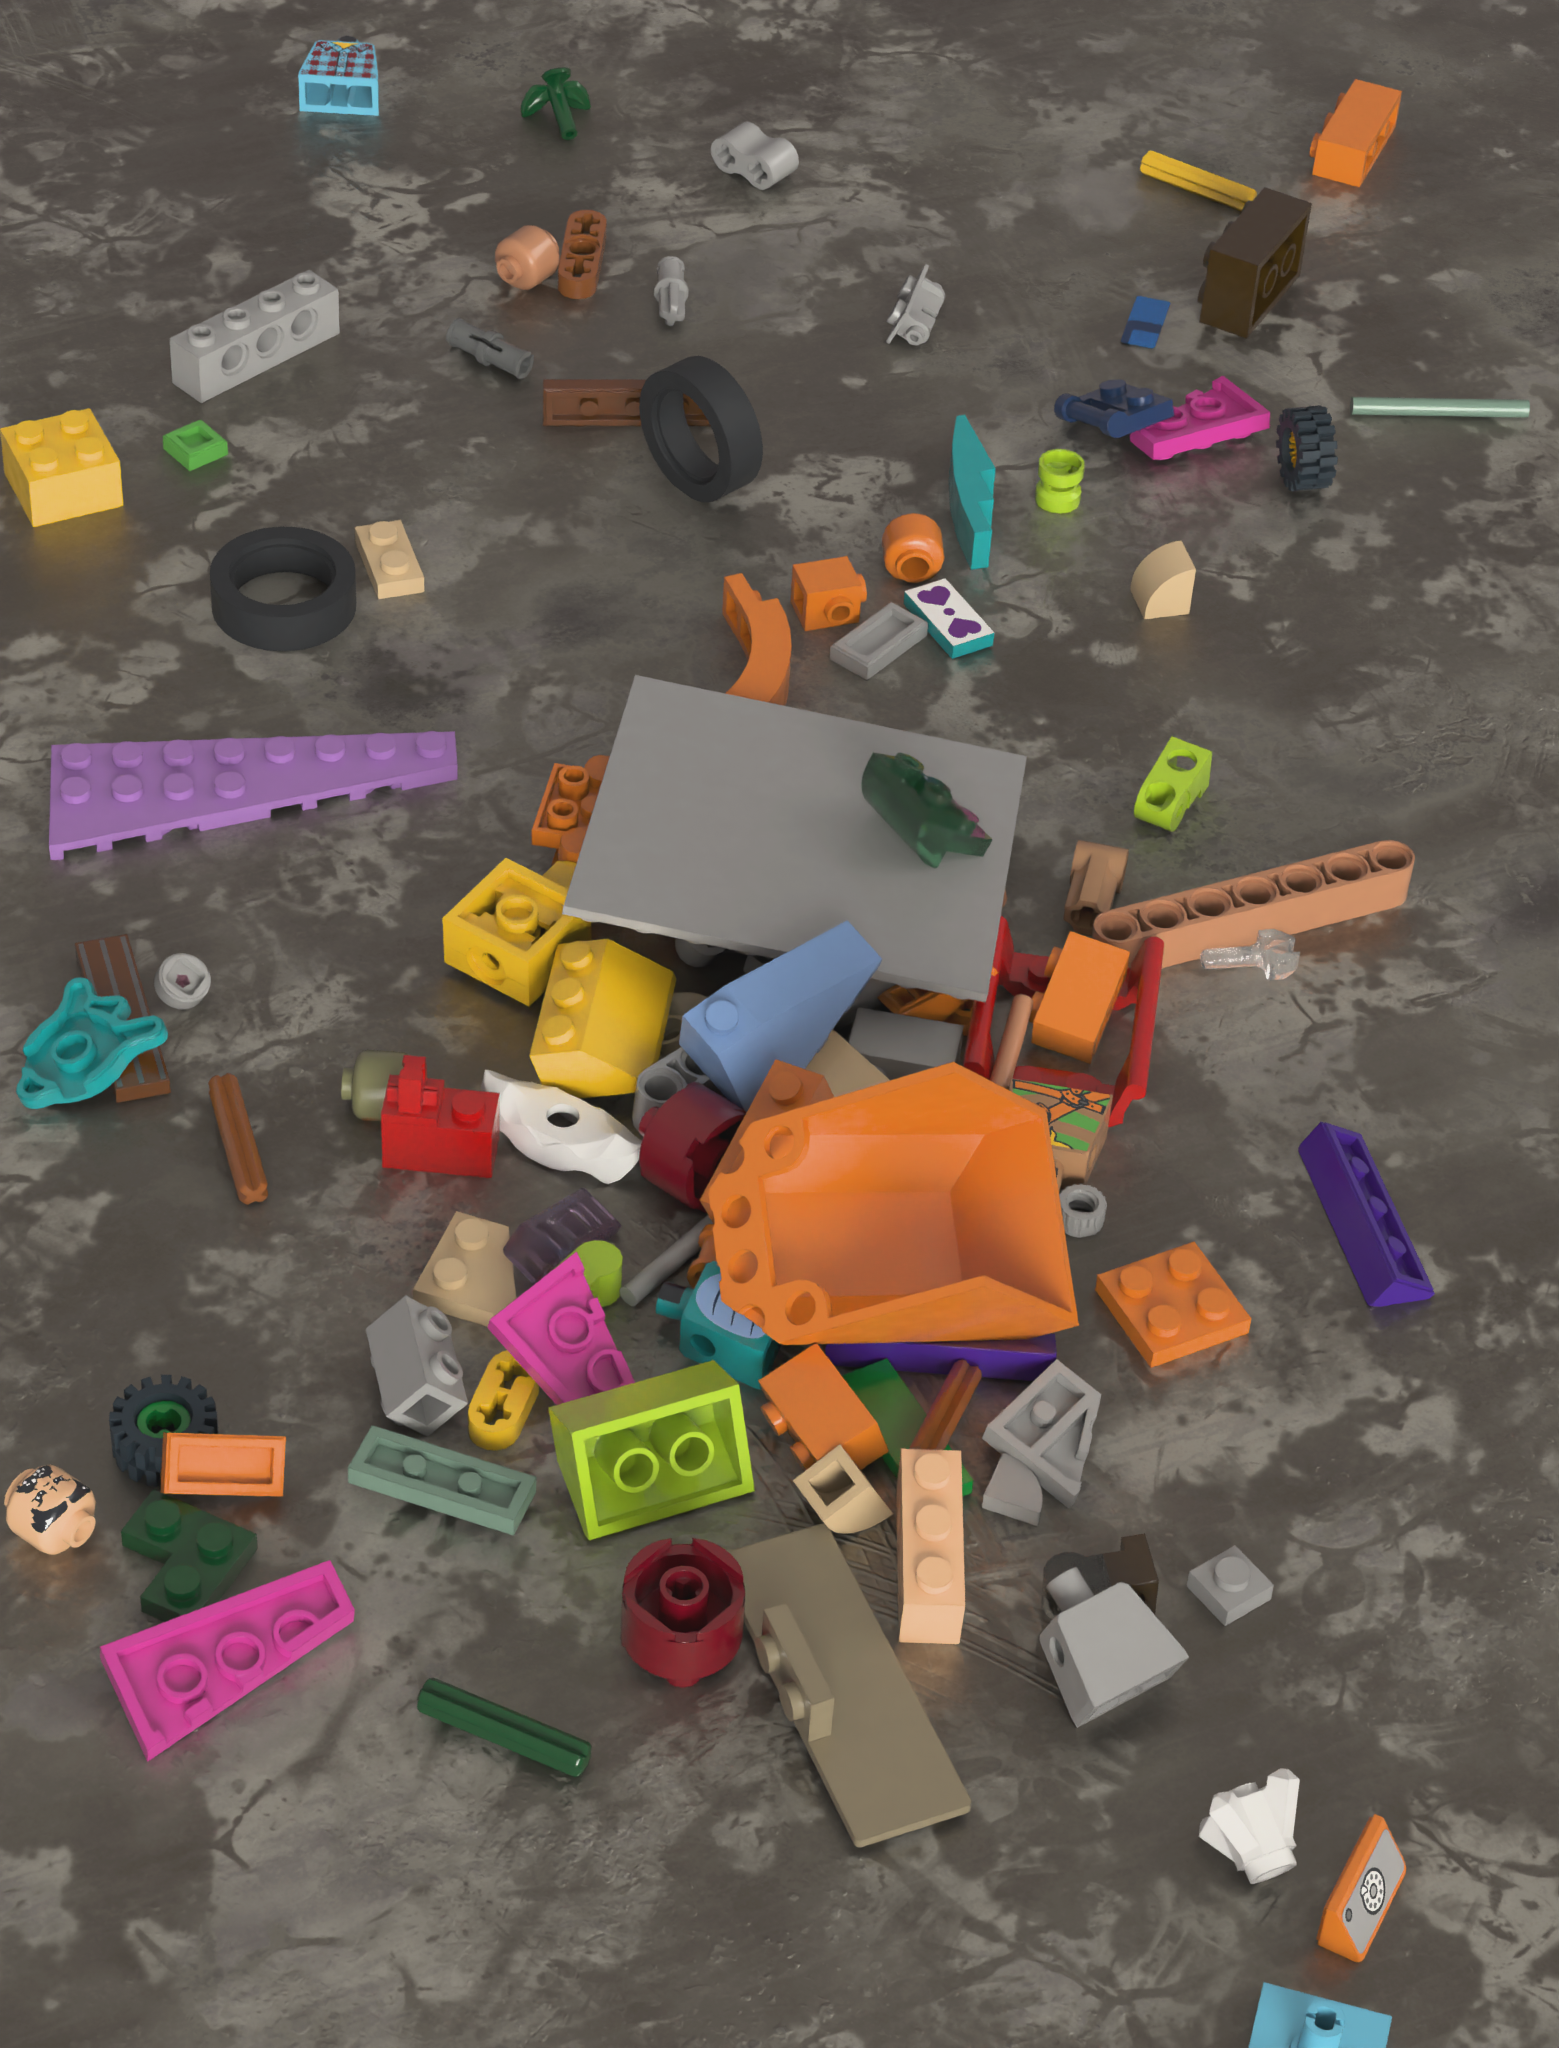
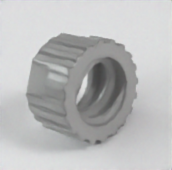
[1059,1184,1107,1238]

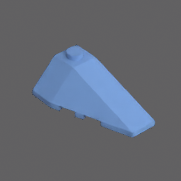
[679,920,882,1111]

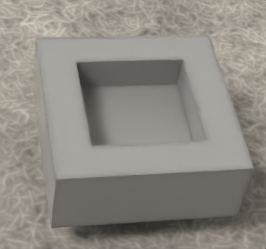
[1187,1545,1274,1626]

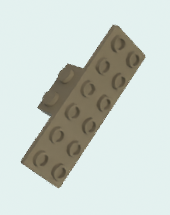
[728,1523,971,1847]

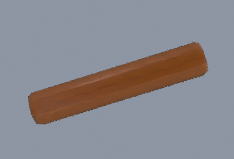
[208,1073,268,1205]
[909,1360,982,1450]

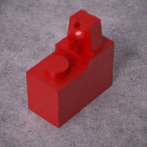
[381,1055,500,1178]

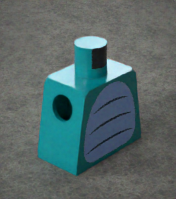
[656,1261,782,1390]

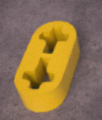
[468,1350,540,1451]

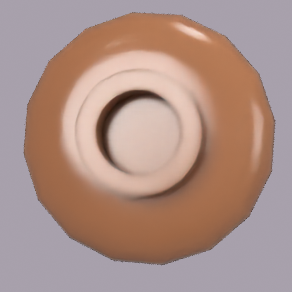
[495,225,559,290]

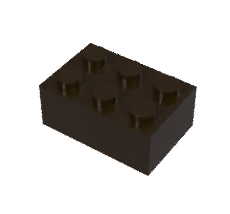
[1198,187,1312,339]

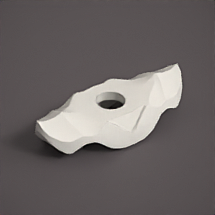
[481,1069,642,1184]

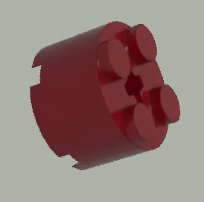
[639,1082,747,1213]
[620,1538,745,1688]

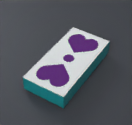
[903,578,994,659]

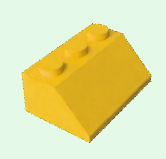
[529,939,676,1099]

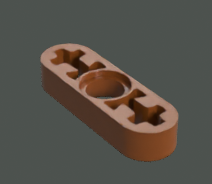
[558,210,607,299]

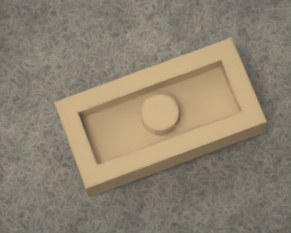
[355,520,424,599]

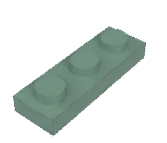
[348,1425,537,1535]

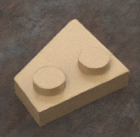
[413,1211,517,1327]

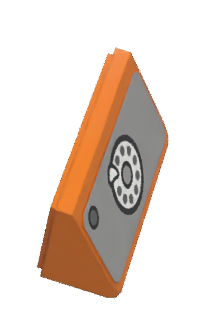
[1316,1814,1406,1963]

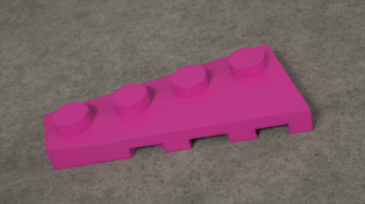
[100,1560,355,1762]

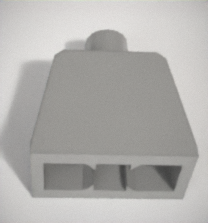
[1040,1567,1189,1728]

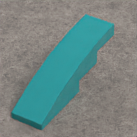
[948,415,996,570]

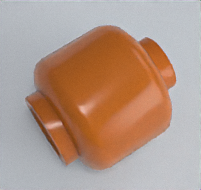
[882,513,945,583]

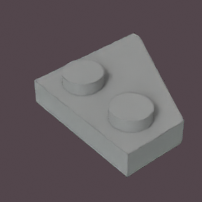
[982,1359,1102,1508]

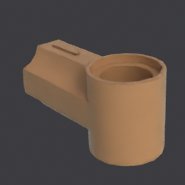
[1063,840,1129,935]

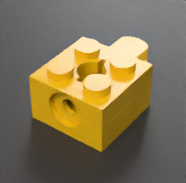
[442,858,591,1007]

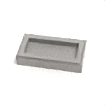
[830,602,928,680]

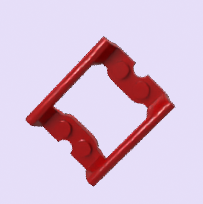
[963,916,1164,1128]

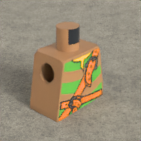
[1009,1078,1113,1192]

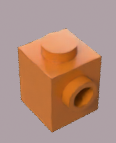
[790,556,867,631]

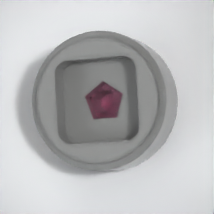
[154,953,211,1009]

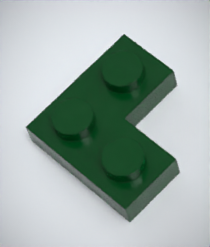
[121,1489,258,1622]

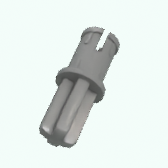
[654,256,689,326]

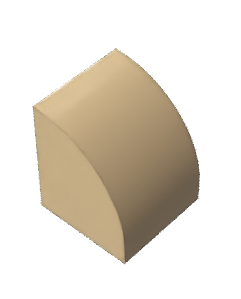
[1130,540,1196,619]
[793,1444,893,1534]

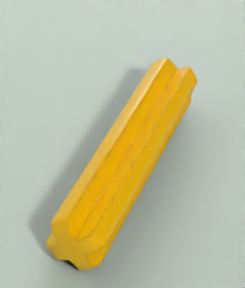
[1140,150,1257,211]

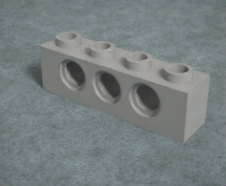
[169,270,340,403]

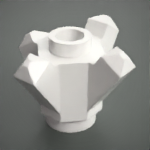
[1199,1768,1300,1884]

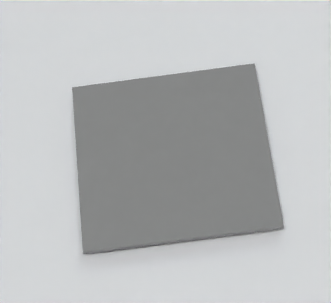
[562,675,1027,1002]

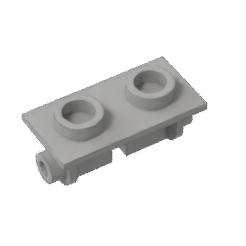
[886,264,945,345]

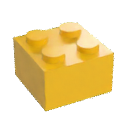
[0,408,123,527]

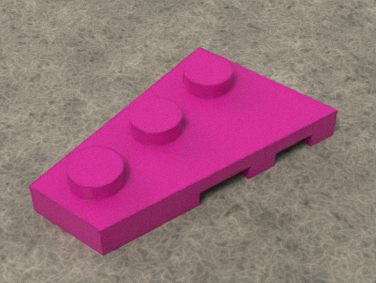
[1130,376,1270,460]

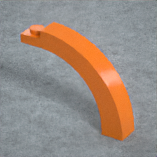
[722,573,792,706]

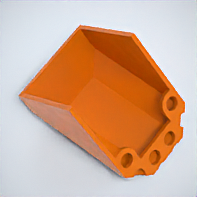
[708,1062,1079,1345]

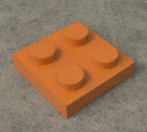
[1095,1241,1251,1368]

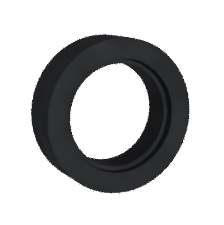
[639,356,763,502]
[210,526,357,651]

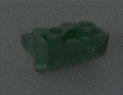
[861,752,992,868]

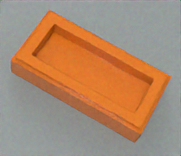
[160,1432,286,1497]

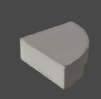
[982,1453,1043,1526]

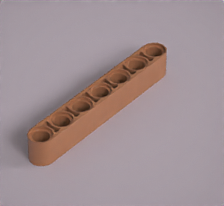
[1092,840,1415,968]

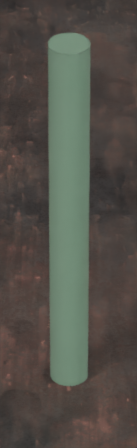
[1350,397,1530,418]

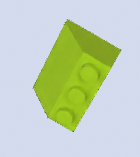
[548,1360,755,1541]

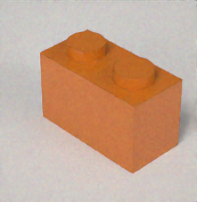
[1029,931,1130,1064]
[758,1342,889,1471]

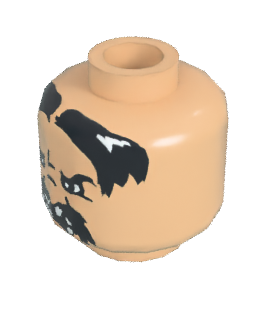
[4,1464,96,1555]

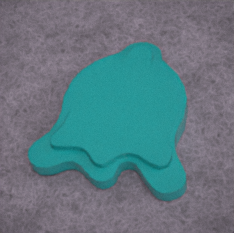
[16,977,168,1109]

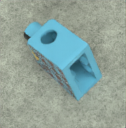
[298,36,379,116]

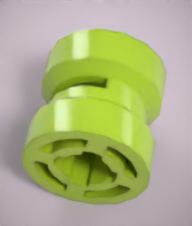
[1035,449,1085,514]

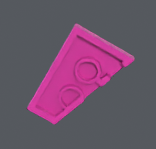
[487,1251,635,1405]

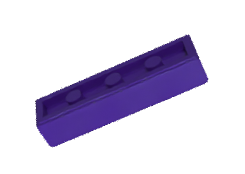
[1298,1122,1435,1307]
[825,1333,1057,1381]

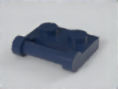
[1054,379,1174,438]

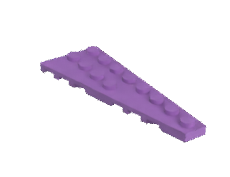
[49,731,458,860]

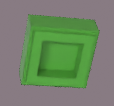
[163,420,228,471]

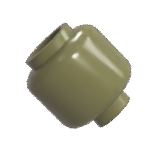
[341,1049,408,1121]

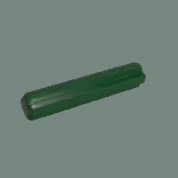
[417,1678,592,1777]

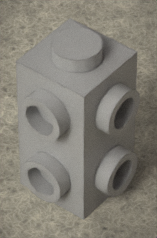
[366,1295,468,1437]

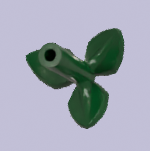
[521,67,591,140]

